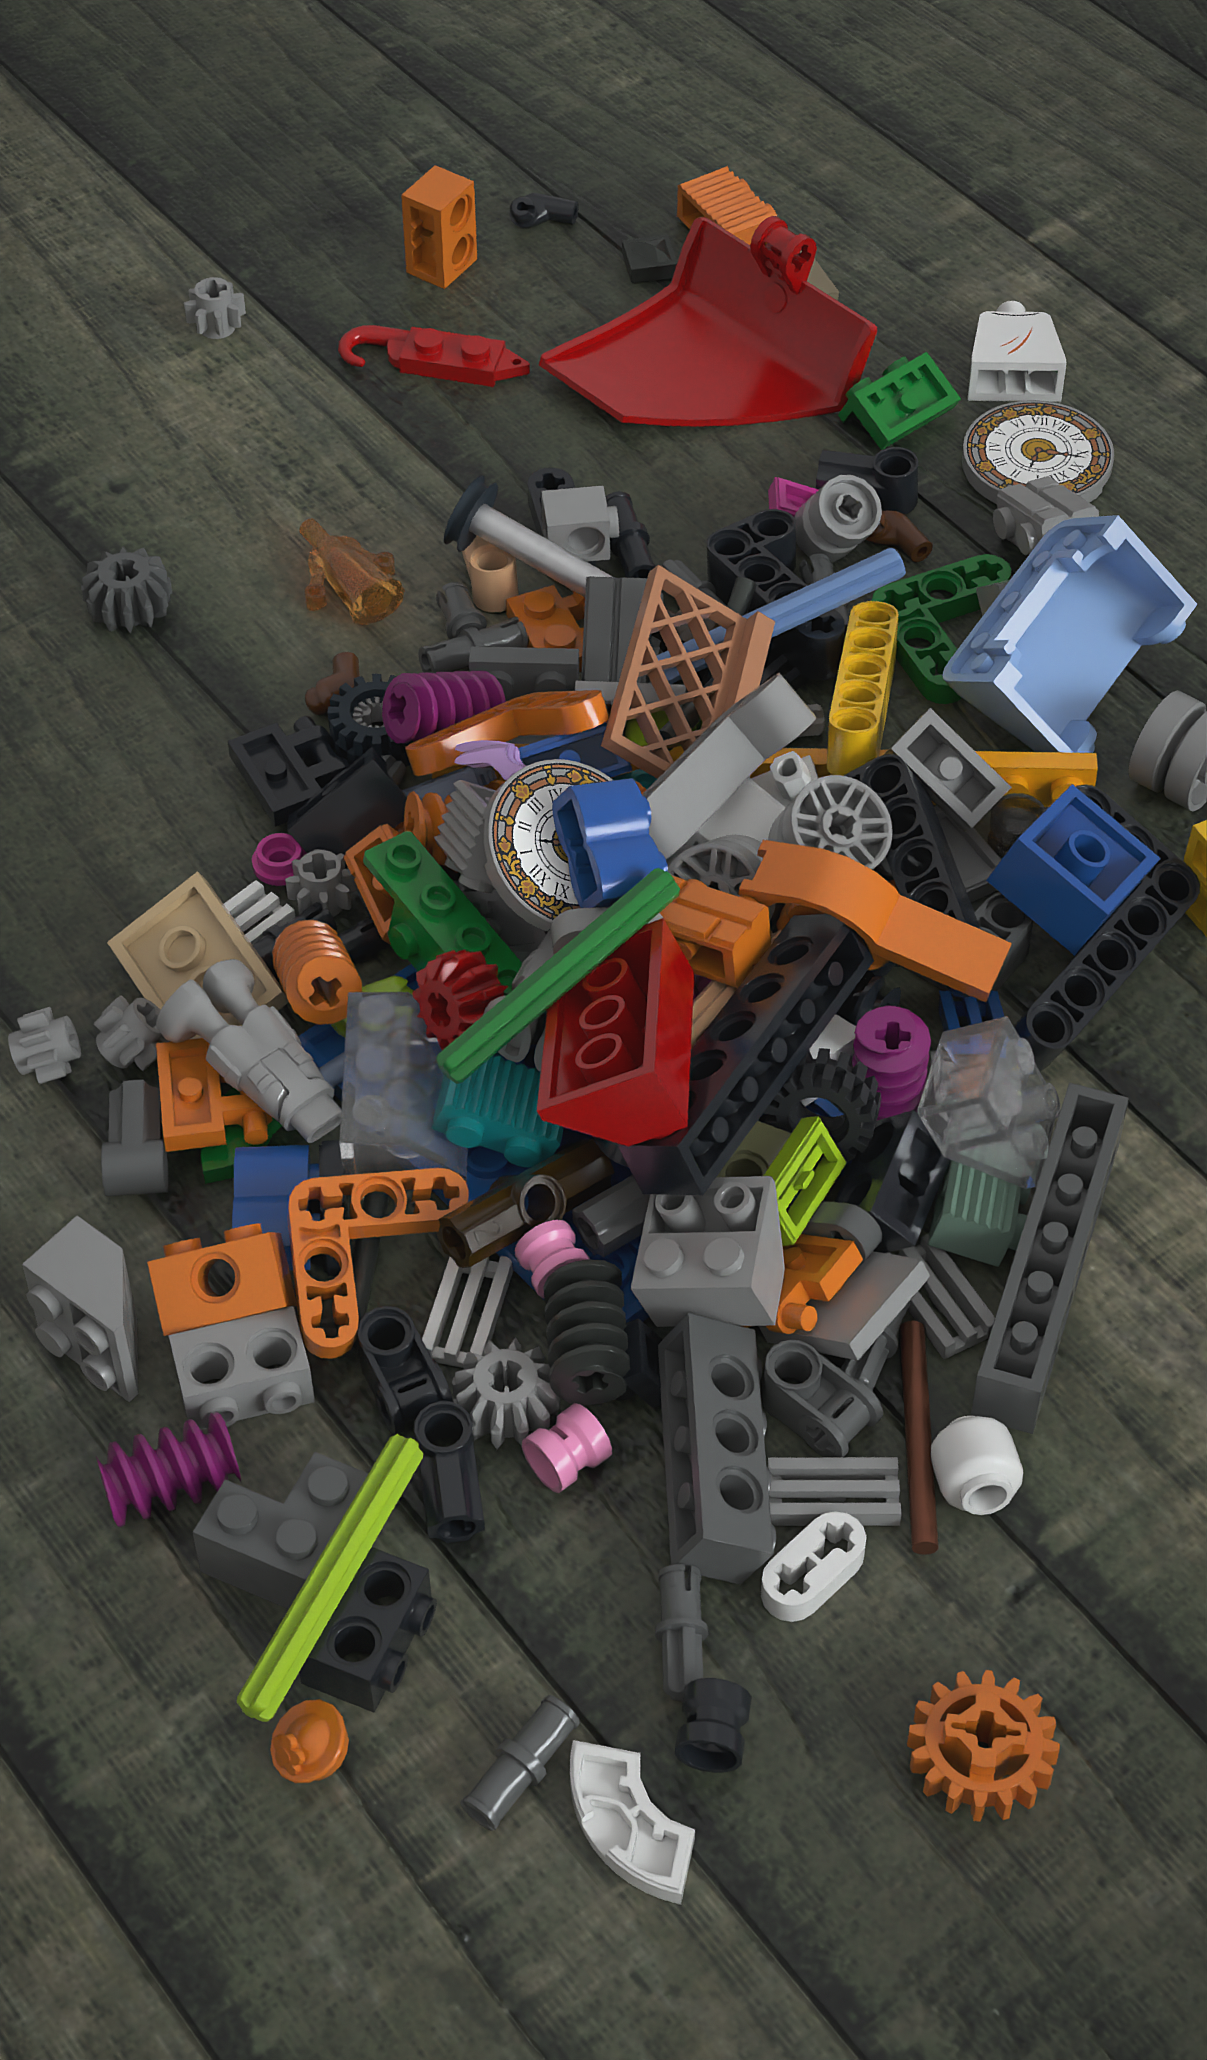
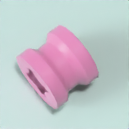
[515,1220,590,1298]

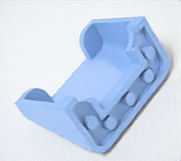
[942,515,1197,753]

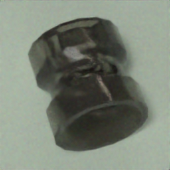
[987,793,1046,860]

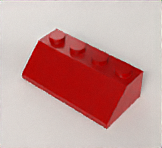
[537,918,694,1147]

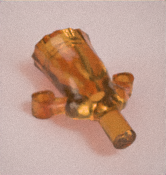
[299,518,405,626]

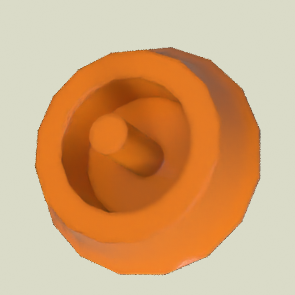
[270,1699,349,1783]

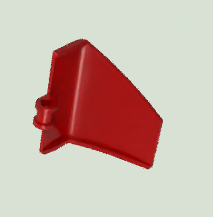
[538,216,877,427]

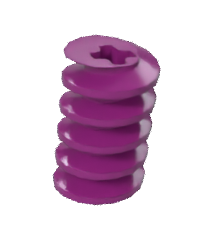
[382,671,505,743]
[851,1006,931,1121]
[96,1412,241,1527]

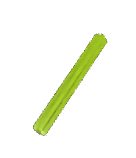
[237,1434,423,1722]

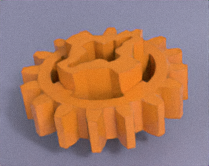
[907,1670,1060,1822]

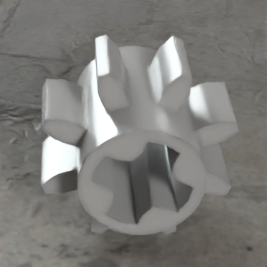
[184,277,246,339]
[285,849,358,917]
[94,995,169,1071]
[8,1007,81,1084]

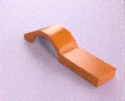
[738,840,1012,1003]

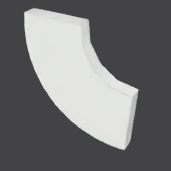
[570,1740,695,1905]

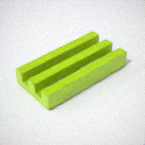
[763,1116,846,1246]

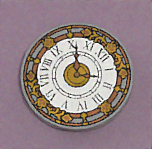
[962,400,1114,504]
[482,759,614,931]

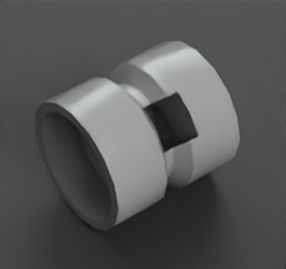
[794,475,882,562]

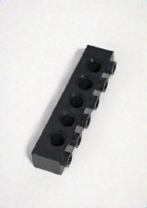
[618,914,874,1196]

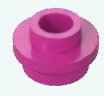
[252,833,307,886]

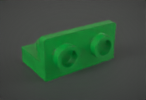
[838,352,961,450]

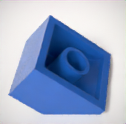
[986,784,1161,956]

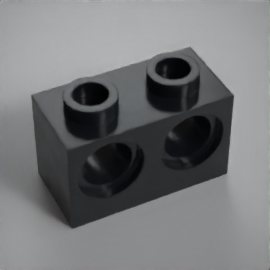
[834,1110,957,1253]
[299,1547,437,1713]

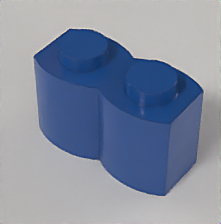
[552,778,668,908]
[232,1145,320,1270]

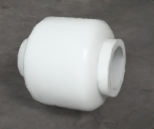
[931,1416,1023,1515]

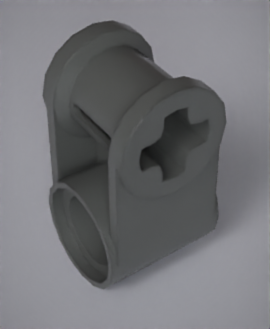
[761,1340,883,1457]

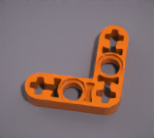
[405,690,609,776]
[287,1168,469,1359]

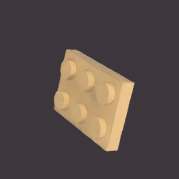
[107,871,289,1039]

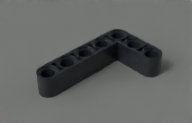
[785,754,981,997]
[1006,784,1200,1073]

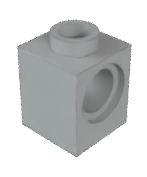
[541,486,619,562]

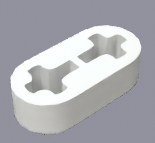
[761,1511,867,1622]

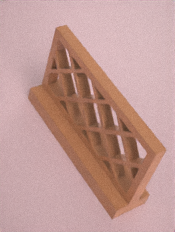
[601,565,775,779]

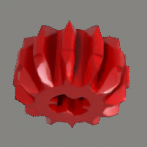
[412,949,508,1050]

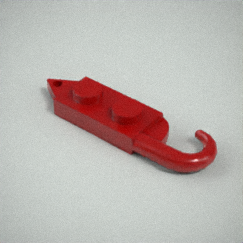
[338,325,530,387]

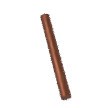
[900,1321,938,1555]

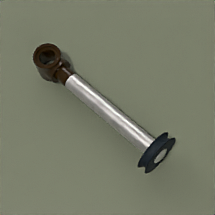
[443,475,720,681]

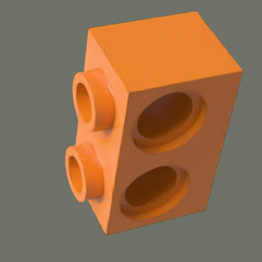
[401,165,477,289]

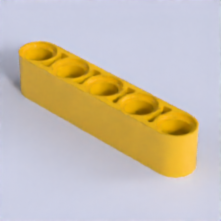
[827,601,899,776]

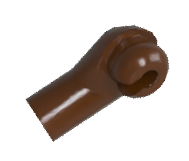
[866,511,933,562]
[305,652,359,715]

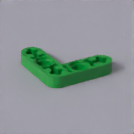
[872,554,1012,704]

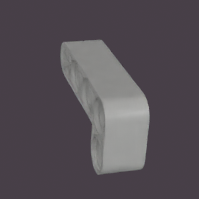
[642,673,816,859]

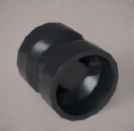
[675,1678,752,1773]

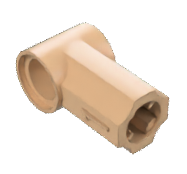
[462,536,519,613]

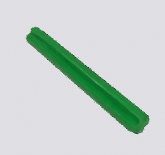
[436,868,680,1084]

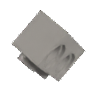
[168,1306,315,1429]

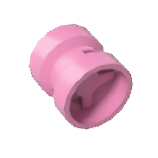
[522,1403,612,1493]

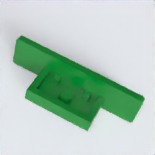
[363,831,522,996]

